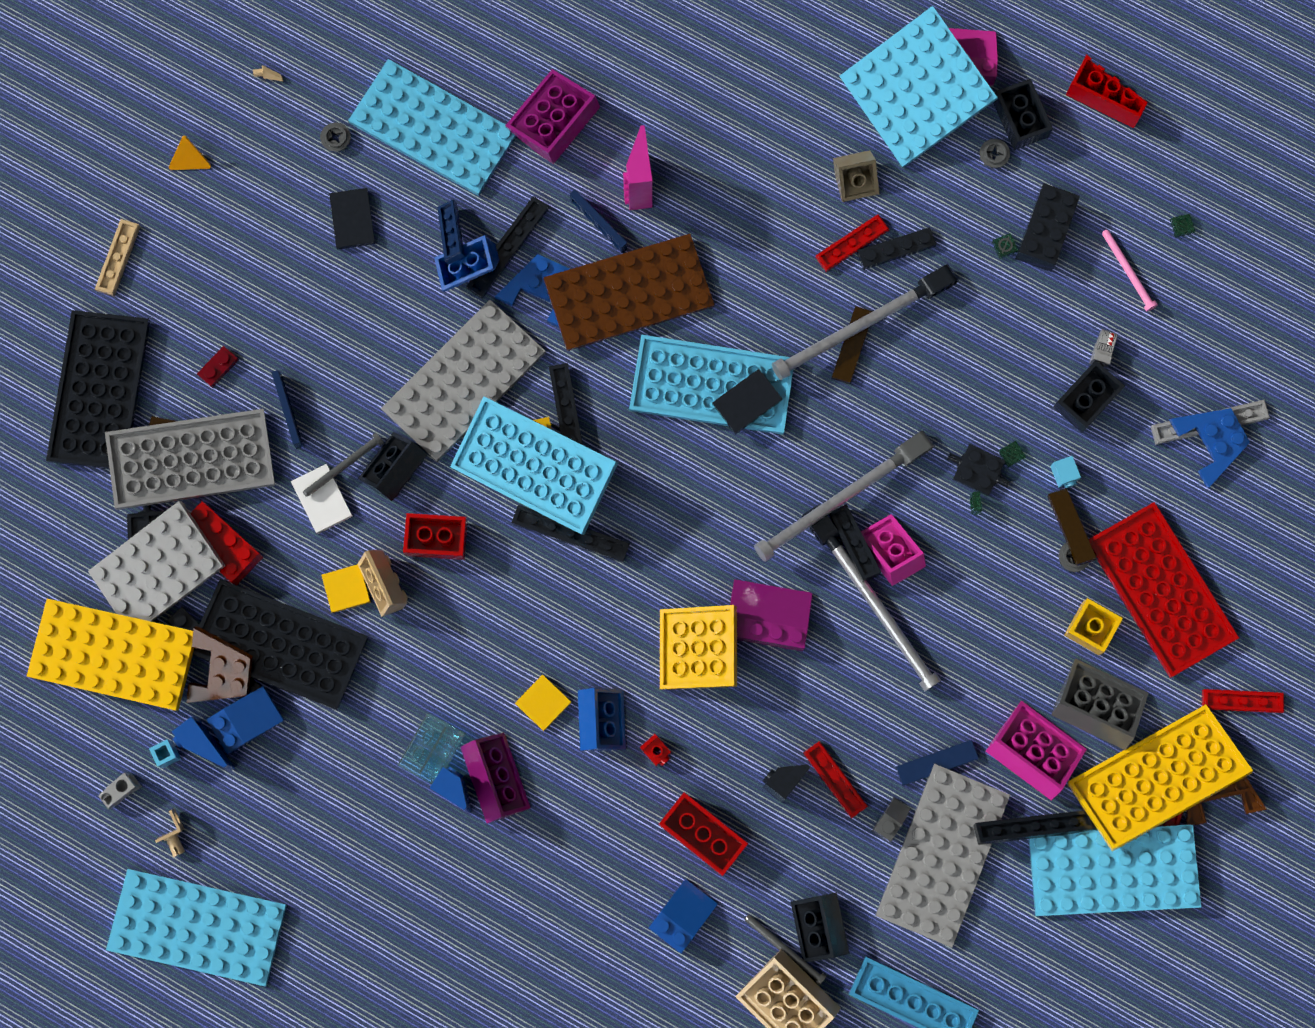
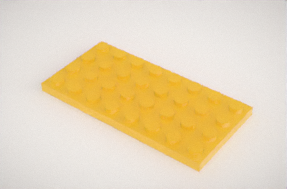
[27,599,194,711]
[1068,705,1253,852]

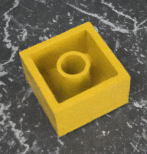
[1064,598,1123,655]

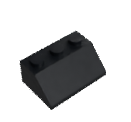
[358,432,427,501]
[762,764,810,803]
[791,892,850,962]

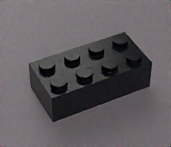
[1015,183,1080,272]

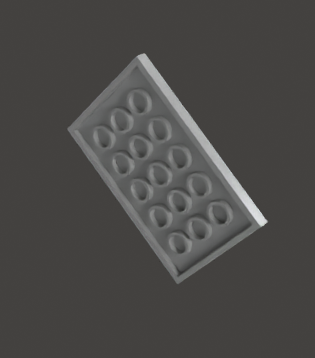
[88,501,225,622]

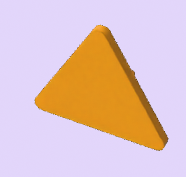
[169,136,211,170]

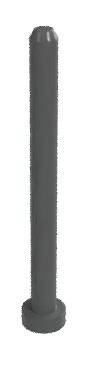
[303,433,384,497]
[745,915,827,986]

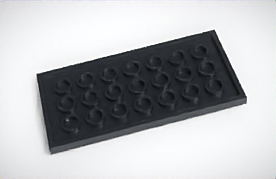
[46,310,150,469]
[193,579,369,711]

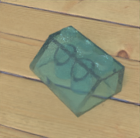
[397,713,466,785]

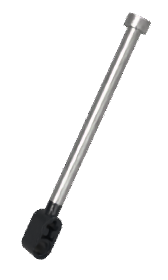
[772,264,959,380]
[802,504,941,691]

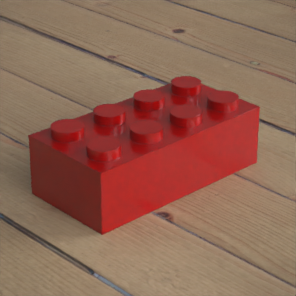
[190,501,263,585]
[658,792,748,876]

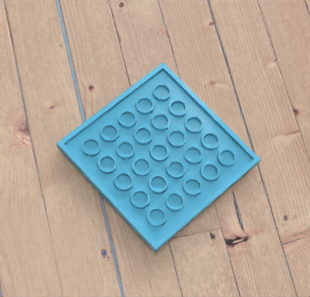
[840,6,998,168]

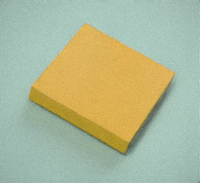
[321,564,371,613]
[515,674,572,731]

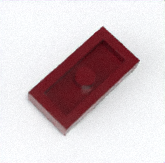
[197,346,239,388]

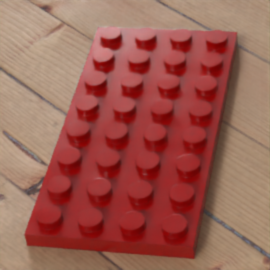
[1088,502,1239,678]

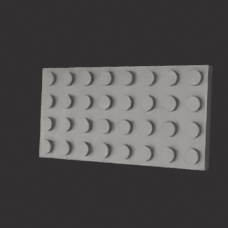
[381,300,546,462]
[105,409,275,510]
[875,764,1010,948]

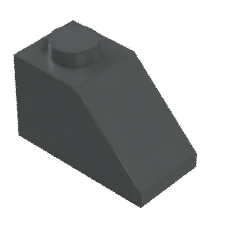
[872,797,911,842]

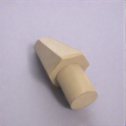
[253,66,283,81]

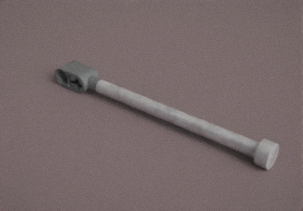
[754,430,935,562]

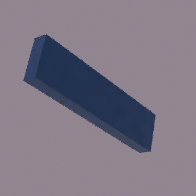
[570,189,628,253]
[437,199,465,265]
[271,370,303,449]
[896,740,979,786]

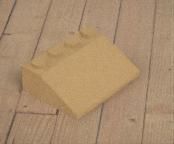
[735,949,841,1028]

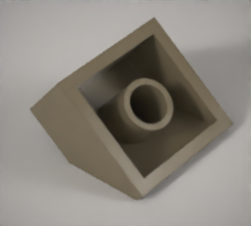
[833,150,879,202]

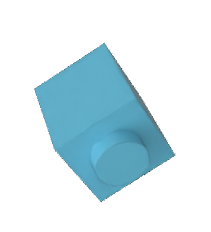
[1050,456,1081,488]
[149,739,181,768]

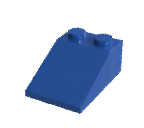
[206,686,284,754]
[172,717,235,770]
[649,879,718,954]

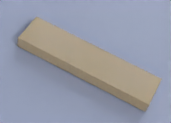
[95,219,140,297]

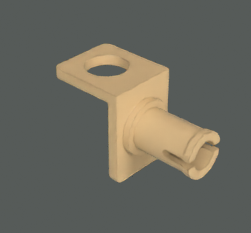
[155,808,185,857]

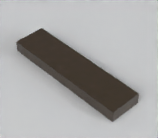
[831,306,873,384]
[1047,488,1096,566]

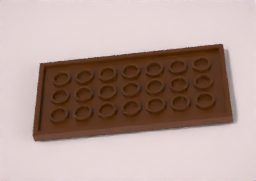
[543,234,714,351]

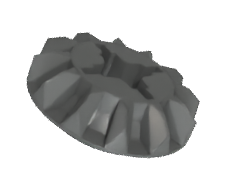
[320,122,351,153]
[979,139,1010,169]
[1058,543,1089,573]

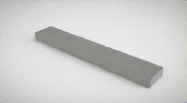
[1151,400,1270,445]

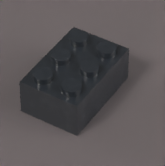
[993,78,1053,150]
[1053,360,1125,433]

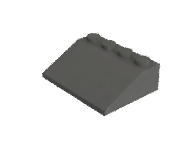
[1051,658,1148,750]

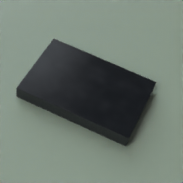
[329,188,375,250]
[712,369,783,435]

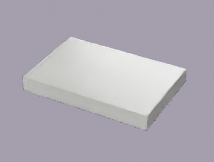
[291,464,353,534]

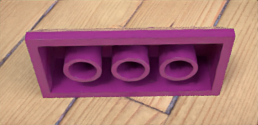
[460,732,531,824]

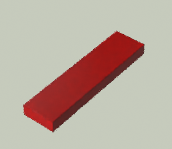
[815,214,889,272]
[1202,689,1284,713]
[803,741,868,819]

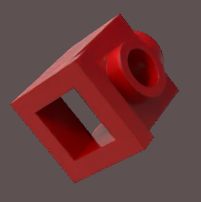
[640,734,671,766]

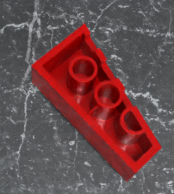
[1066,54,1148,128]

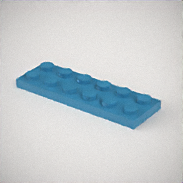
[848,957,979,1028]

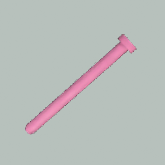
[1102,230,1158,312]

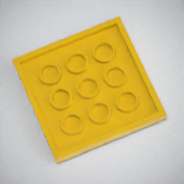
[660,605,737,690]

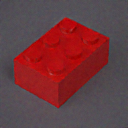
[403,513,468,560]

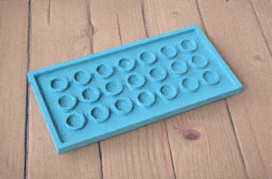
[348,59,516,196]
[629,335,793,435]
[450,396,618,535]
[1029,825,1201,916]
[106,869,287,986]

